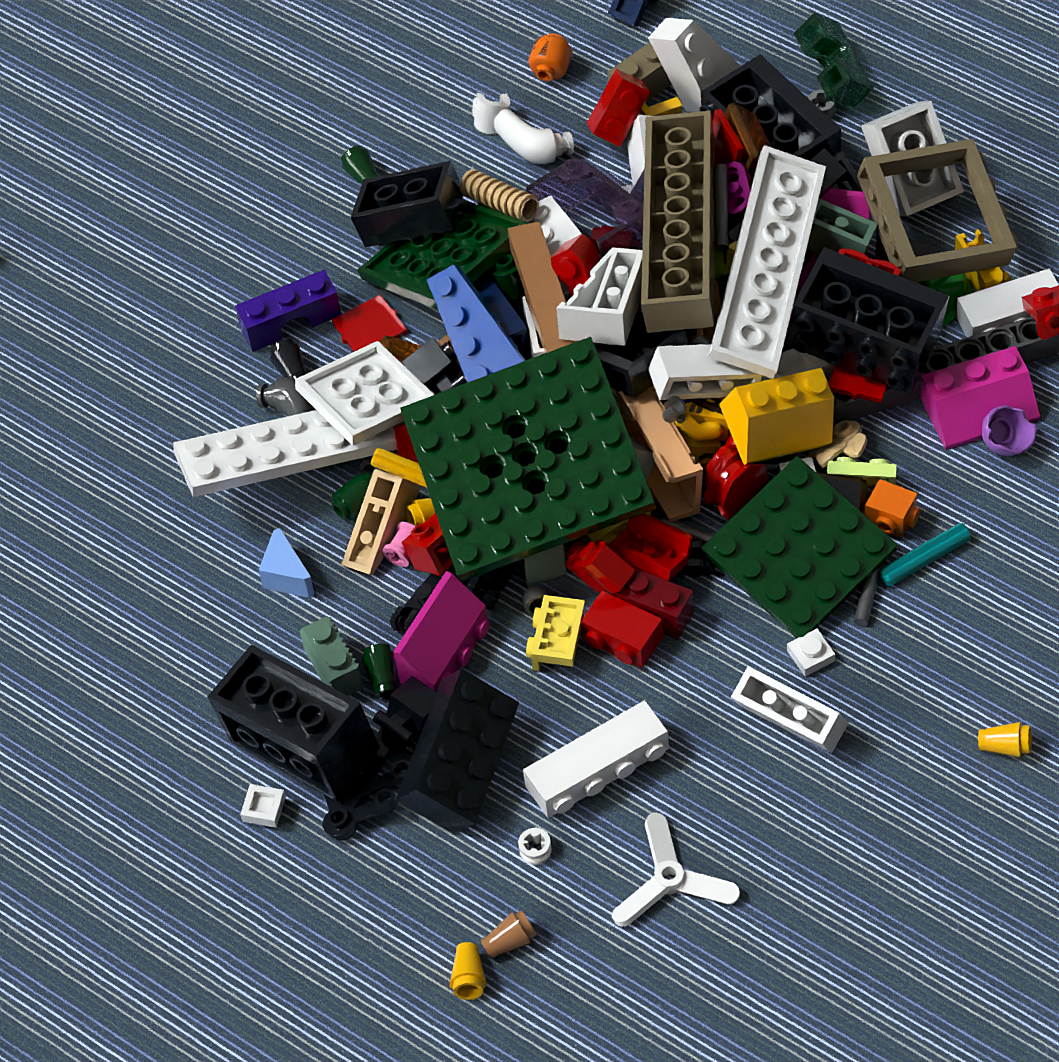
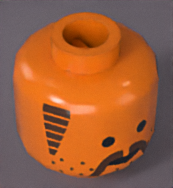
[528,33,573,81]

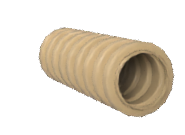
[460,169,539,222]

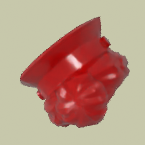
[703,434,768,520]

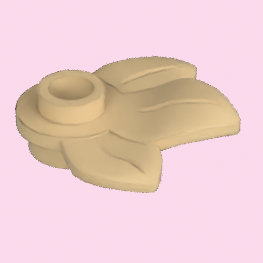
[807,420,867,468]

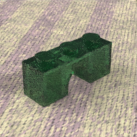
[794,12,874,109]

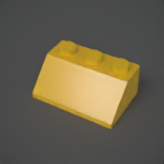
[719,368,834,465]

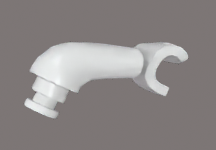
[472,92,574,164]

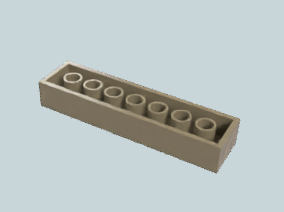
[641,110,716,333]

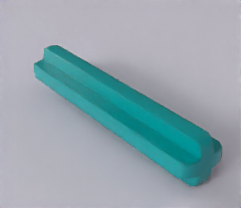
[879,523,971,586]

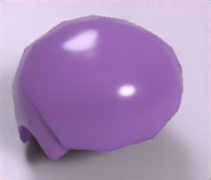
[982,405,1037,457]

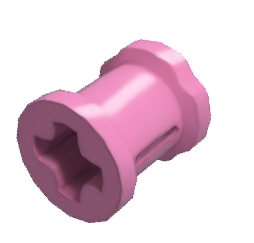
[382,522,416,567]

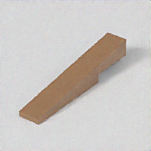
[508,222,577,353]

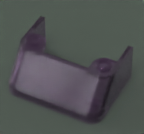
[526,159,644,259]

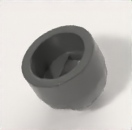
[522,586,549,616]

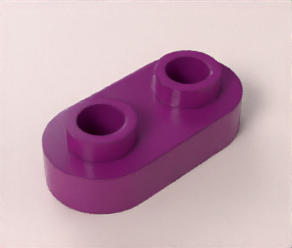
[725,161,752,220]

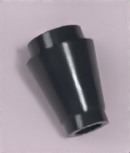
[269,339,307,380]

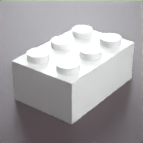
[861,101,964,216]

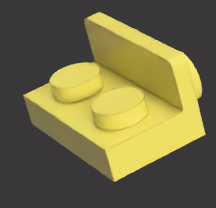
[526,595,585,671]

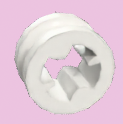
[518,828,552,865]

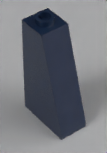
[473,272,531,360]

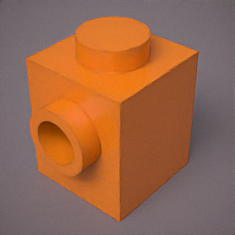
[865,479,920,538]

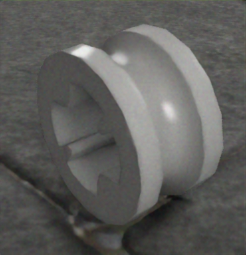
[808,89,835,118]

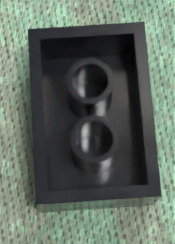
[350,161,463,248]

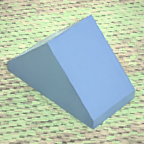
[259,528,315,598]

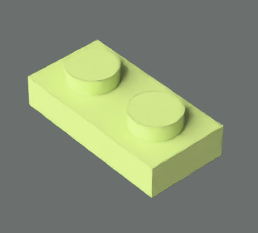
[827,457,897,486]

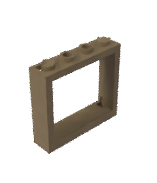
[857,139,1018,282]

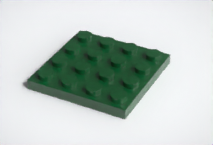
[357,199,528,310]
[701,456,898,639]

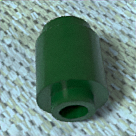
[491,254,525,304]
[332,472,372,521]

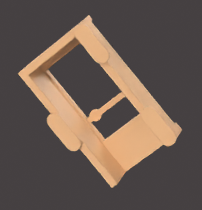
[618,386,703,522]

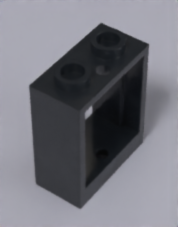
[594,313,689,398]

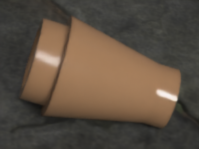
[480,910,537,959]

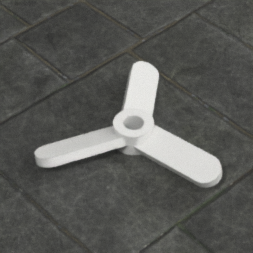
[612,813,740,926]

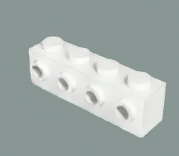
[523,700,669,818]

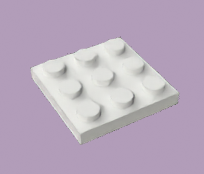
[295,341,434,446]

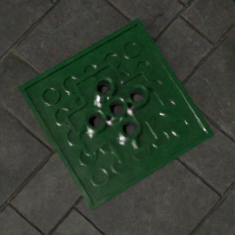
[400,336,657,582]

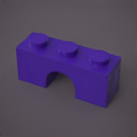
[235,269,341,352]

